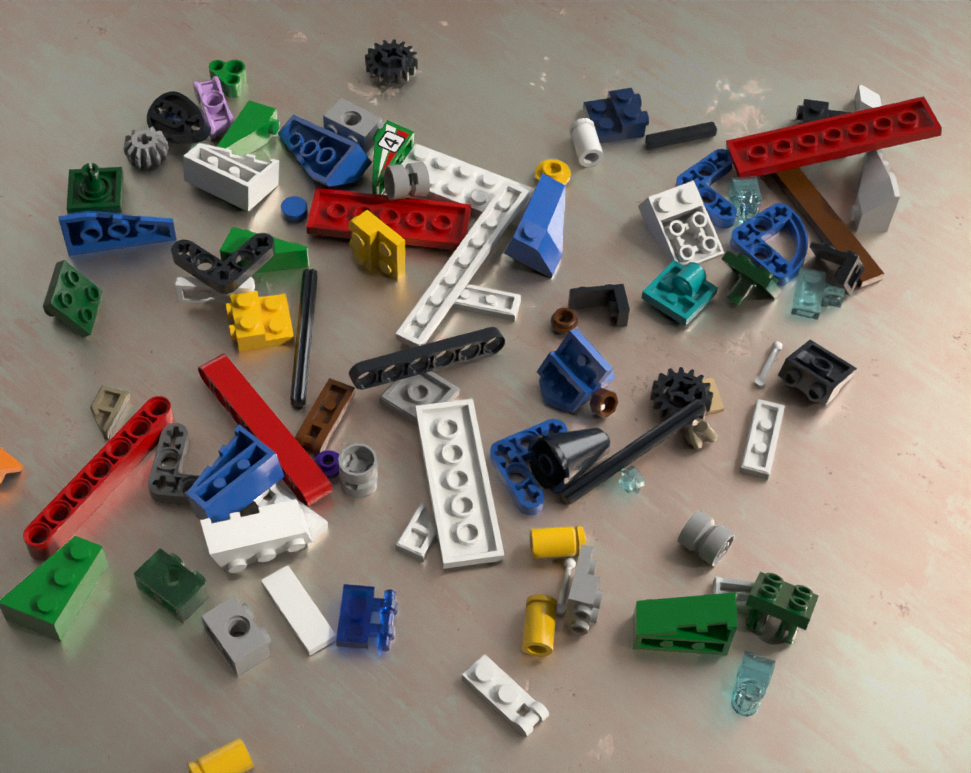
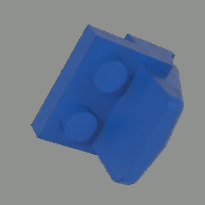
[536,328,615,412]

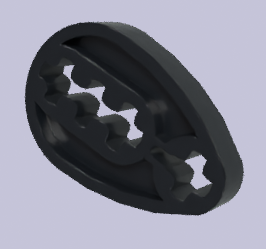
[147,91,211,144]

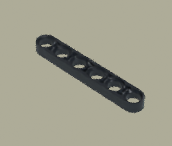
[349,327,505,390]

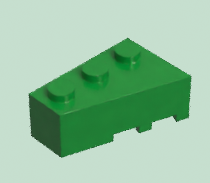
[0,536,109,642]
[633,592,737,655]

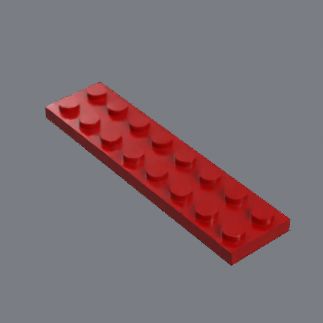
[726,96,942,180]

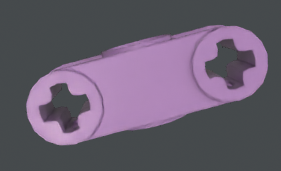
[193,76,234,140]

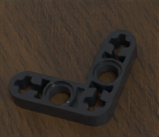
[171,233,275,294]

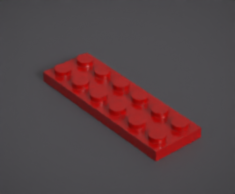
[306,188,471,250]

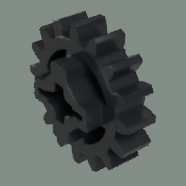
[365,39,418,85]
[650,367,713,420]

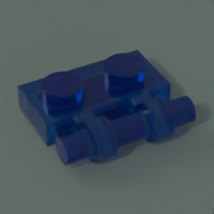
[336,584,399,652]

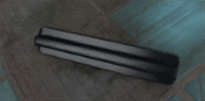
[645,121,717,149]

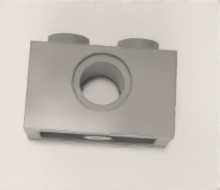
[323,98,383,153]
[201,596,271,677]

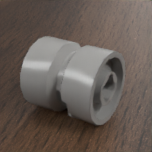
[383,162,430,200]
[338,443,378,498]
[677,510,735,567]

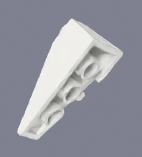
[850,149,900,232]

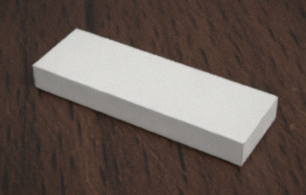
[451,284,521,321]
[739,399,785,480]
[261,565,337,656]

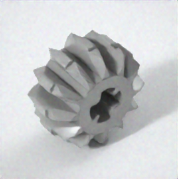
[123,127,169,170]

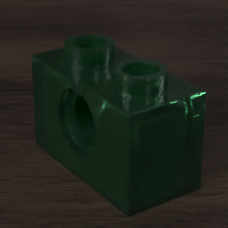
[133,548,209,623]

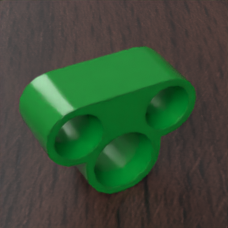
[209,60,247,98]

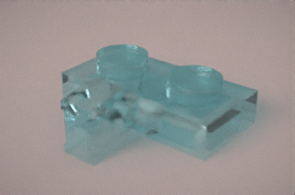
[791,267,845,320]

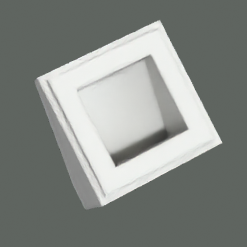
[855,85,881,111]

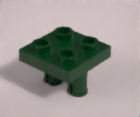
[746,571,819,644]

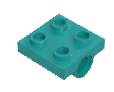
[641,260,718,326]

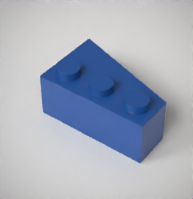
[186,424,284,524]

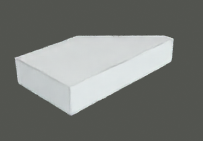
[396,501,437,562]

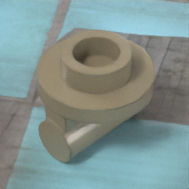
[685,420,718,449]

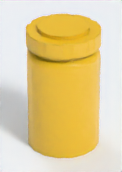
[530,526,586,559]
[521,594,557,657]
[187,738,254,773]

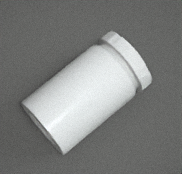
[569,118,604,167]

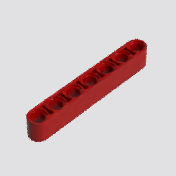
[198,353,333,507]
[23,396,175,561]

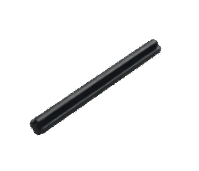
[290,268,318,407]
[560,399,706,505]

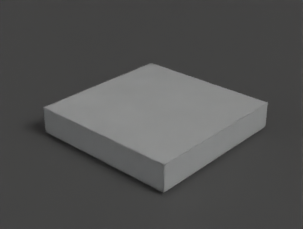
[379,361,459,427]

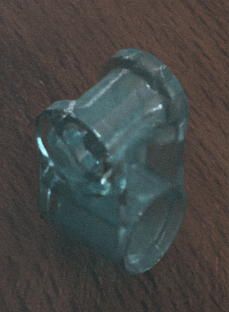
[728,176,762,223]
[731,650,776,717]

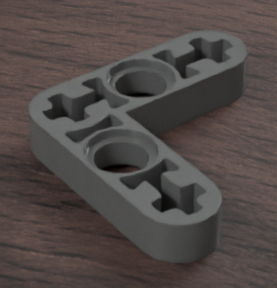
[148,423,199,506]

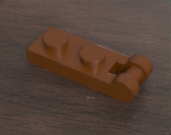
[295,378,356,454]

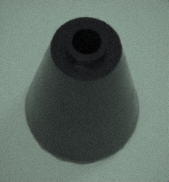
[528,428,611,493]

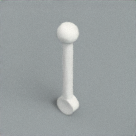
[754,341,782,388]
[556,558,576,617]

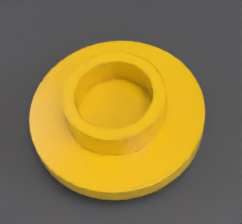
[535,159,571,185]

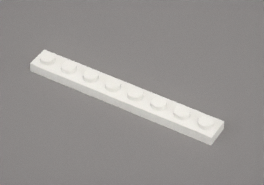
[396,180,529,348]

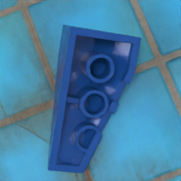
[278,114,372,187]
[504,173,566,278]
[58,211,177,256]

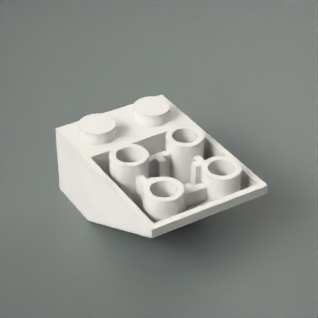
[638,181,724,266]

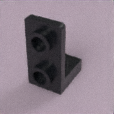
[809,242,865,296]
[568,284,630,327]

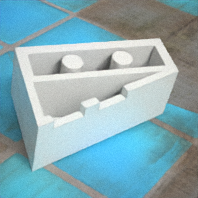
[183,143,279,211]
[200,499,312,573]

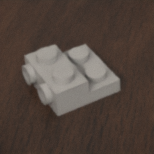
[563,544,603,635]

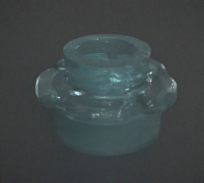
[619,466,646,494]

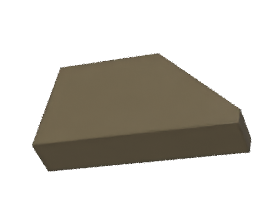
[90,385,130,440]

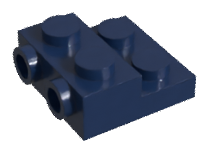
[583,88,649,144]

